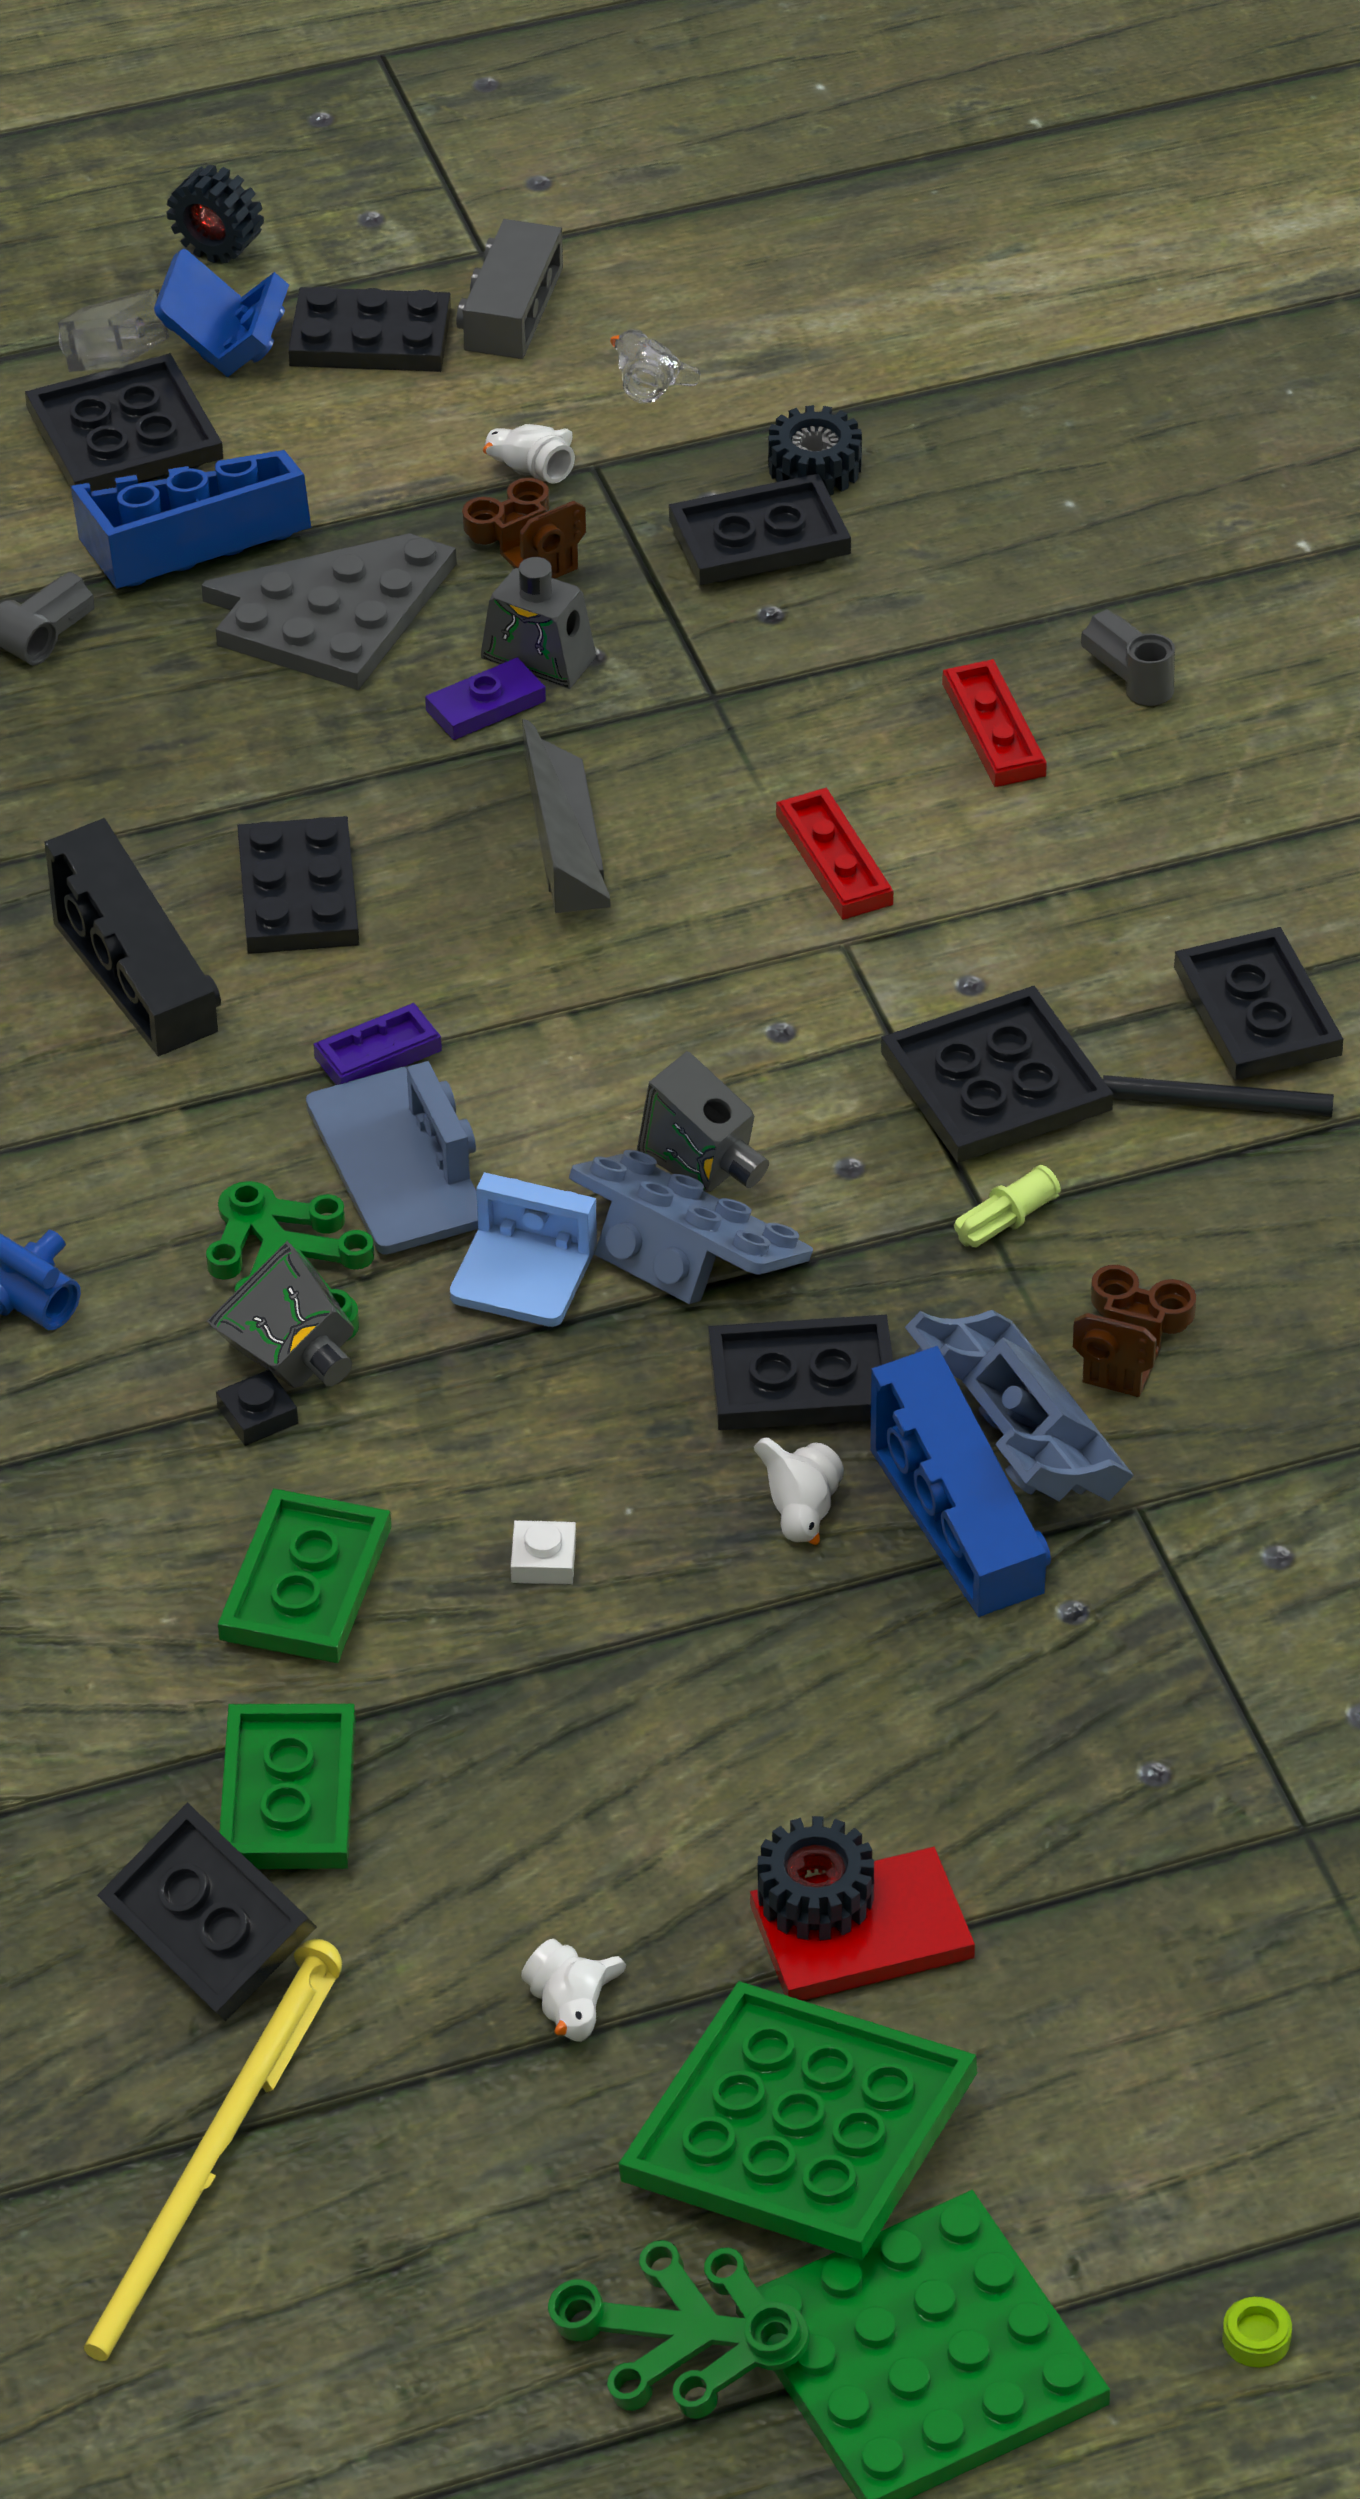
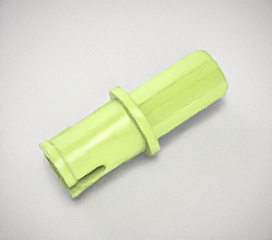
[954,1165,1061,1247]

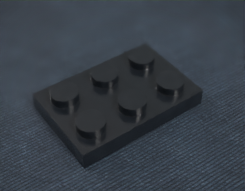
[288,286,451,372]
[669,474,851,585]
[237,816,359,954]
[1174,927,1344,1081]
[708,1314,893,1430]
[97,1802,317,2022]

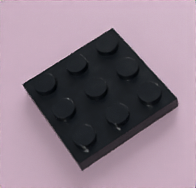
[25,353,224,491]
[881,985,1113,1163]

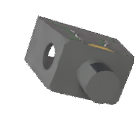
[481,557,596,689]
[637,1051,769,1192]
[207,1241,354,1388]

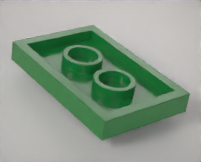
[218,1488,391,1663]
[219,1704,356,1869]

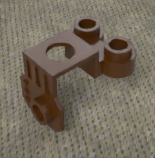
[462,478,586,579]
[1072,1265,1196,1397]

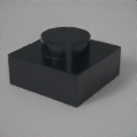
[216,1369,298,1446]

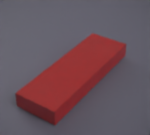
[942,659,1047,788]
[776,787,894,920]

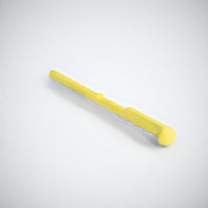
[84,1939,342,2361]

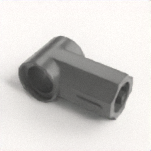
[0,571,95,665]
[1081,609,1175,706]

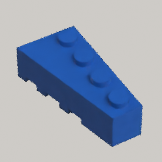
[70,450,311,589]
[870,1346,1051,1617]

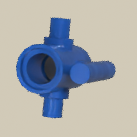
[0,1229,81,1330]

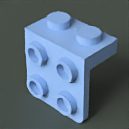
[450,1172,597,1327]

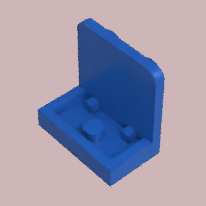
[154,249,289,377]

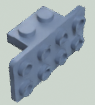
[306,1061,478,1254]
[569,1150,813,1304]

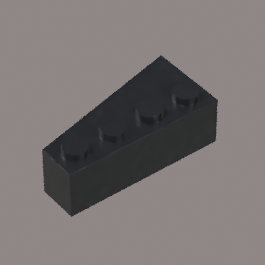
[44,818,221,1057]

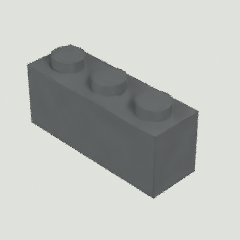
[456,219,563,359]

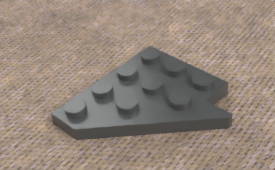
[201,533,457,690]

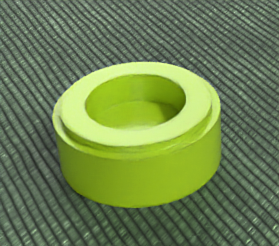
[1222,2297,1292,2368]

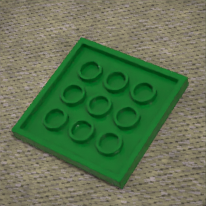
[618,1981,978,2261]
[736,2190,1110,2499]

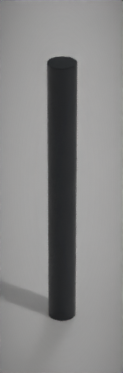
[1103,1075,1334,1117]

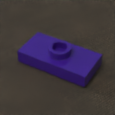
[425,657,546,740]
[313,1003,442,1085]

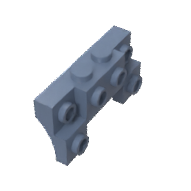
[905,1310,1134,1501]

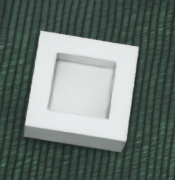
[511,1520,576,1585]

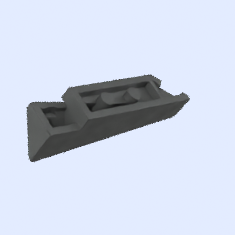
[522,719,611,913]

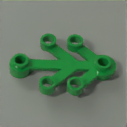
[206,1181,374,1341]
[548,2240,810,2419]

